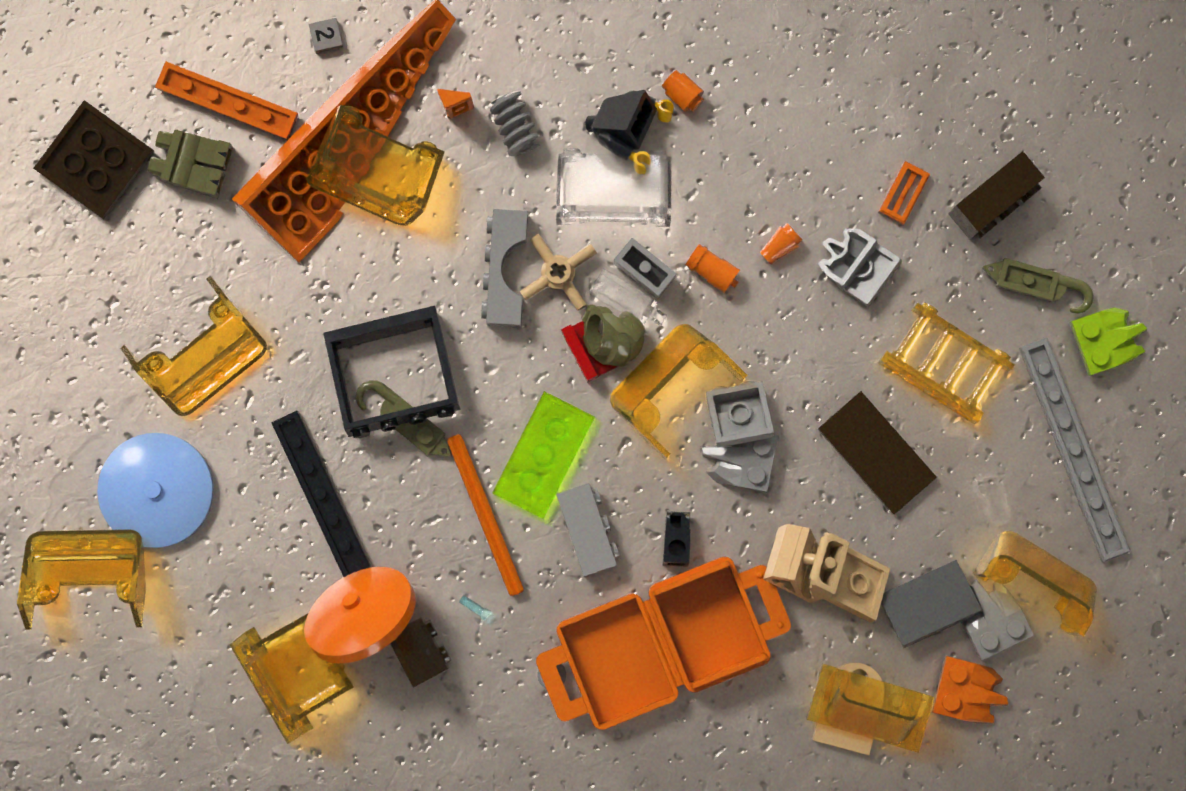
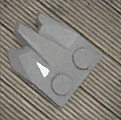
[817,229,902,307]
[700,431,778,492]
[961,579,1034,660]

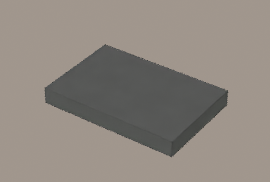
[881,560,982,648]

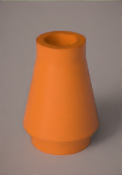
[760,223,802,264]

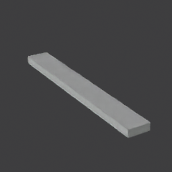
[1019,338,1130,562]

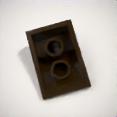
[390,617,451,688]

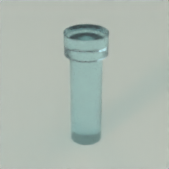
[459,595,491,621]

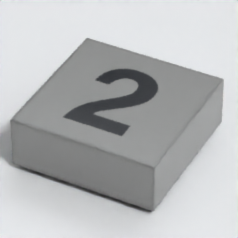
[309,18,343,53]

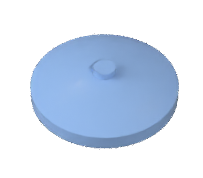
[97,433,214,548]

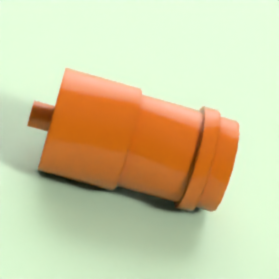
[685,244,740,293]

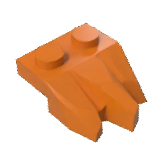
[932,656,1008,723]

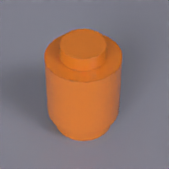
[662,70,704,112]

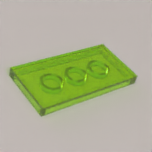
[492,391,595,519]

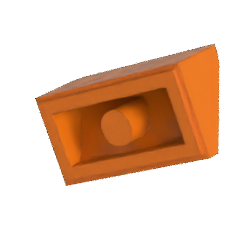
[437,89,474,119]

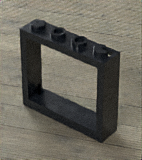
[323,306,460,438]

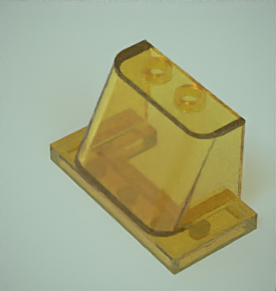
[230,613,354,744]
[806,663,934,753]

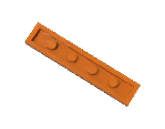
[155,61,298,140]

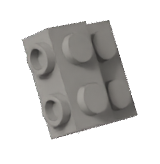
[706,381,774,448]

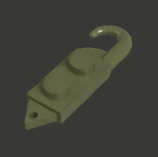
[982,258,1093,314]
[356,380,451,457]

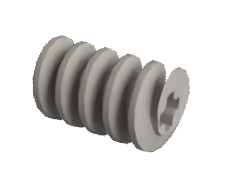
[490,91,540,156]

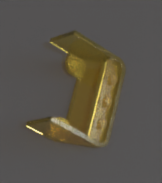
[120,275,267,416]
[610,324,748,460]
[17,529,146,630]

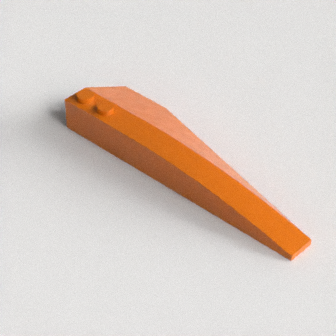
[232,0,456,262]

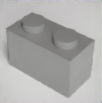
[614,238,676,300]

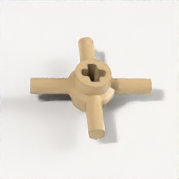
[520,234,597,311]

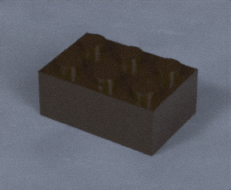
[948,151,1045,240]

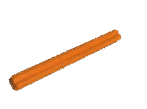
[447,434,524,596]

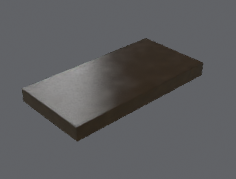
[818,391,937,515]

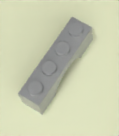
[481,209,528,328]

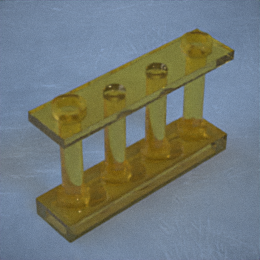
[878,302,1015,424]

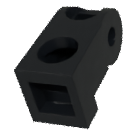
[662,511,691,567]

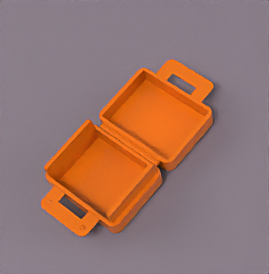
[536,556,791,730]

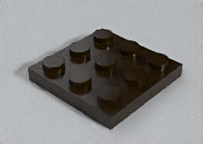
[33,100,154,219]

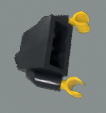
[585,90,674,174]

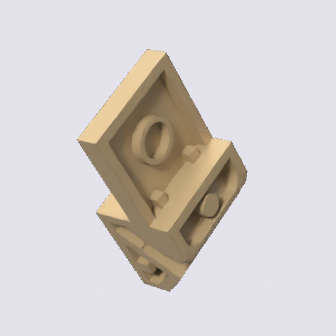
[763,524,890,622]

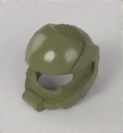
[582,305,645,367]

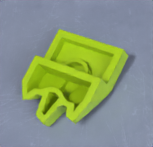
[1069,307,1147,376]

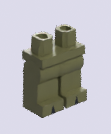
[148,129,233,199]

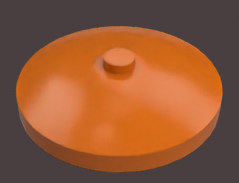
[304,567,416,664]

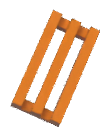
[878,161,930,225]

